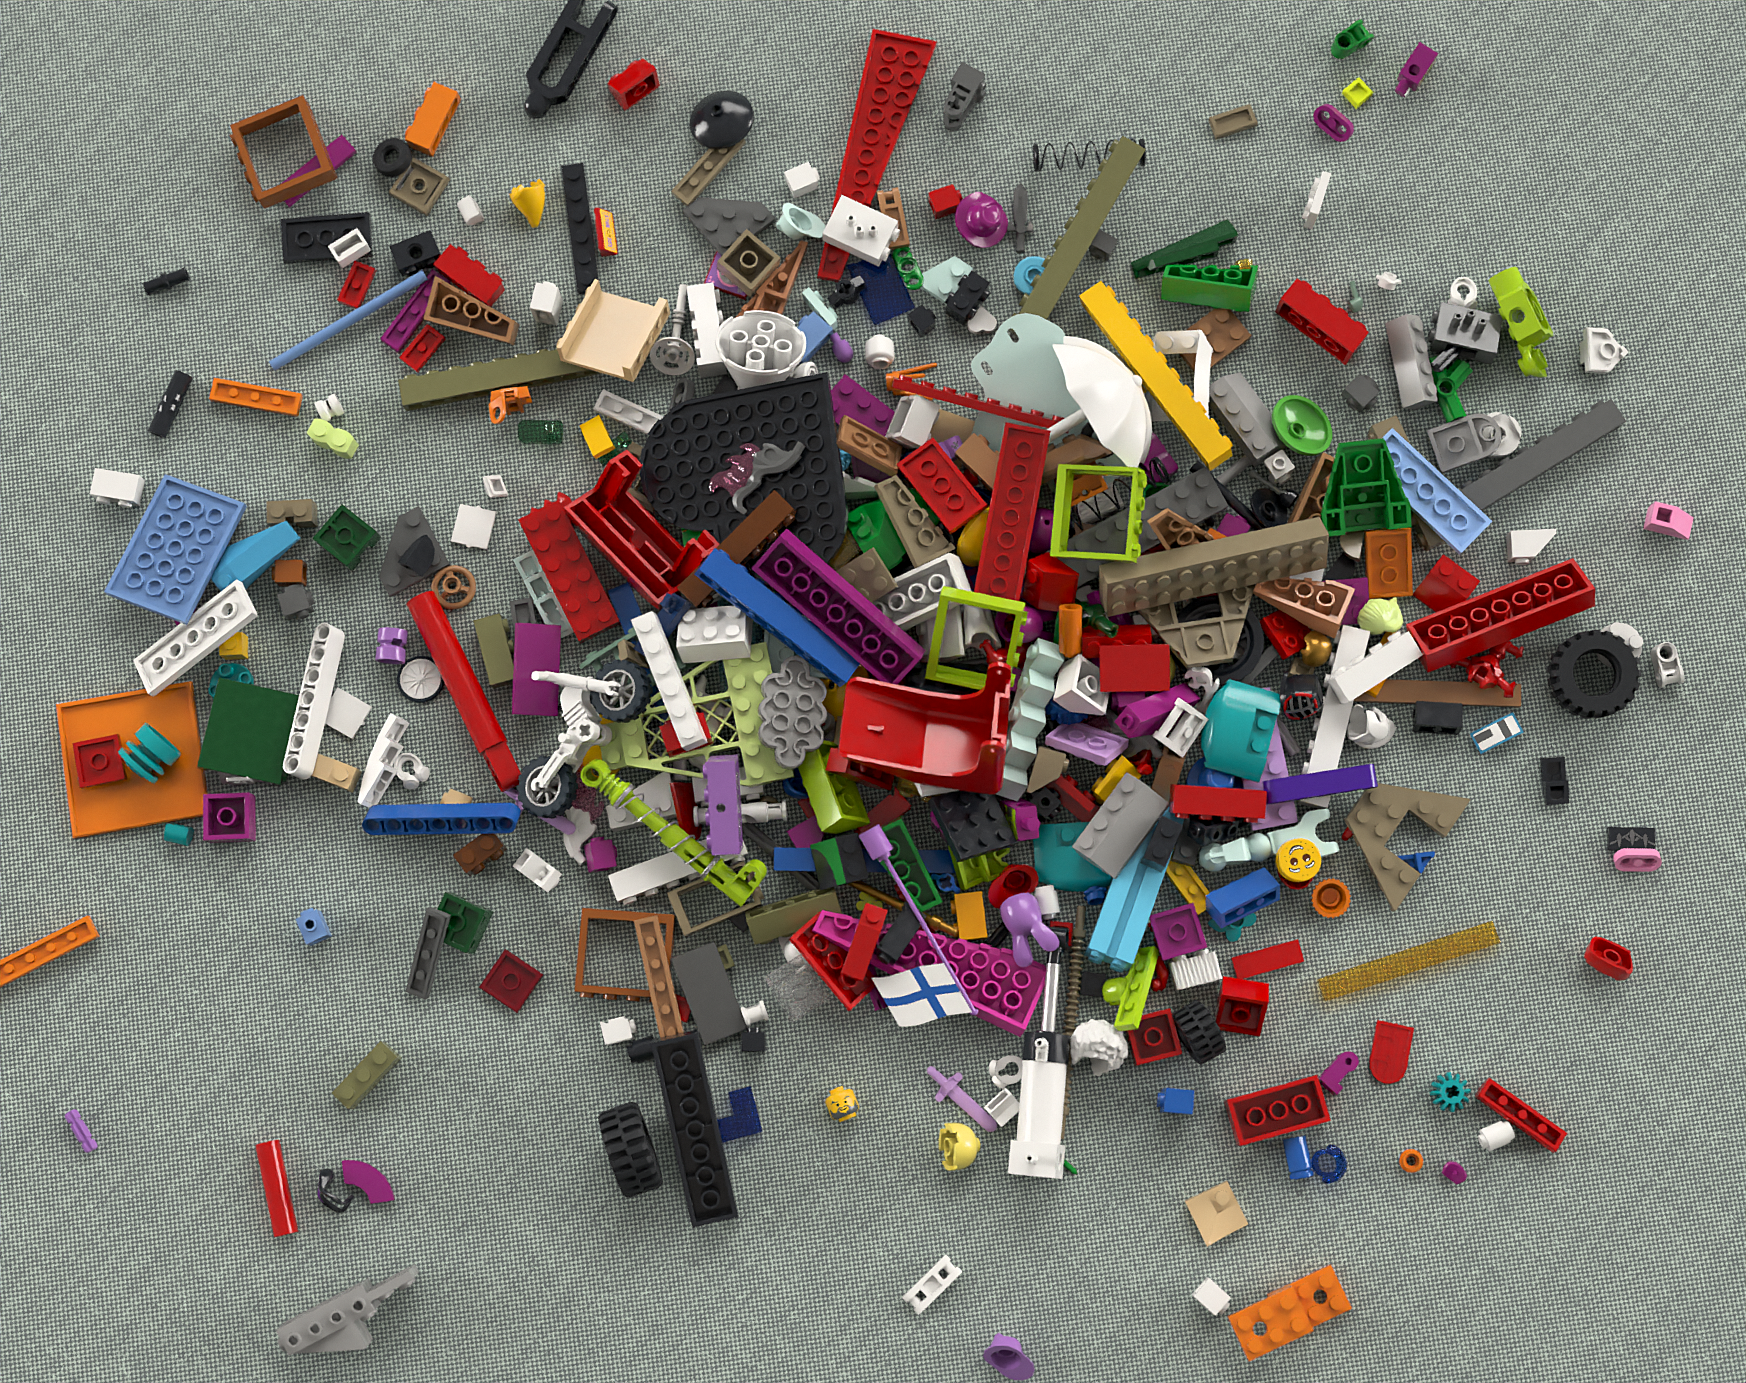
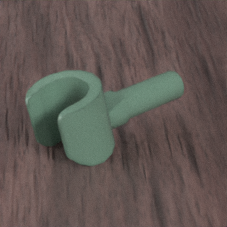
[1348,281,1363,313]

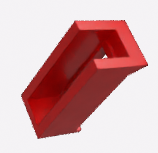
[854,787,911,836]

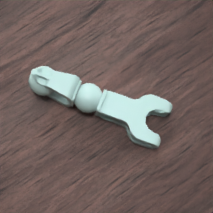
[1199,808,1340,872]

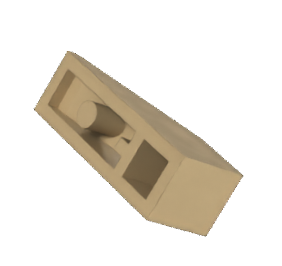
[311,754,362,793]

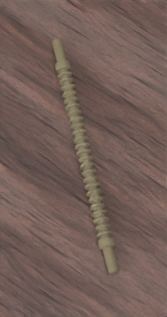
[1061,906,1086,1139]

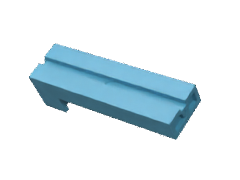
[1084,807,1184,973]

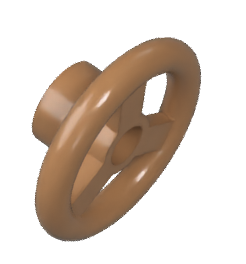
[431,565,476,609]

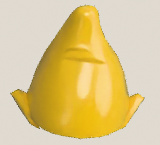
[509,179,545,228]

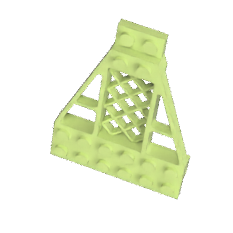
[599,642,794,788]

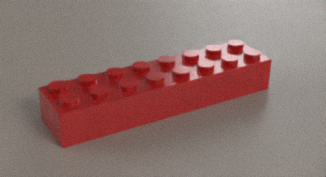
[1406,558,1595,673]

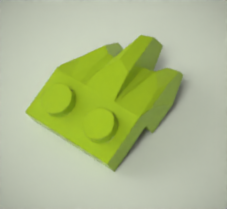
[948,846,1010,890]

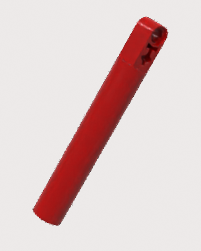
[406,591,521,792]

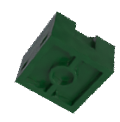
[312,504,381,572]
[437,892,493,954]

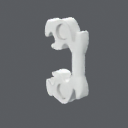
[1185,667,1220,716]

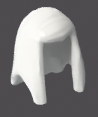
[960,604,1001,657]

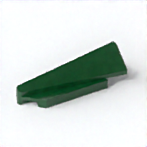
[1131,220,1238,279]

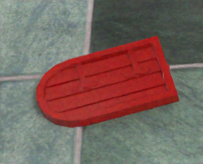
[669,782,702,840]
[1369,1020,1414,1084]

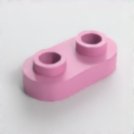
[1613,848,1662,872]

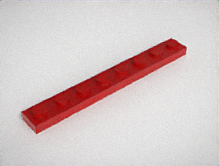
[892,375,1069,434]

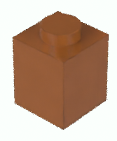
[271,560,307,587]

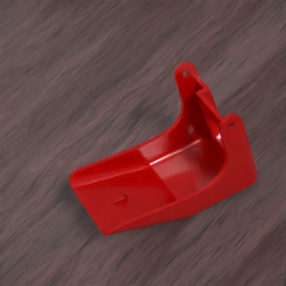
[838,662,1011,795]

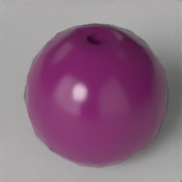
[1029,507,1054,554]

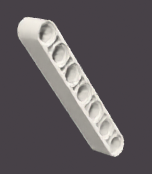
[283,622,345,780]

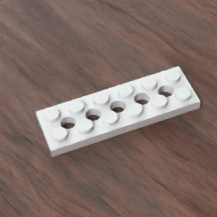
[133,580,258,697]

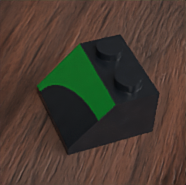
[810,833,869,890]

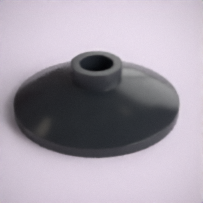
[1250,488,1288,528]

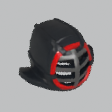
[1280,671,1323,721]

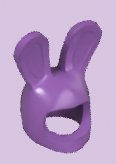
[1000,893,1059,967]

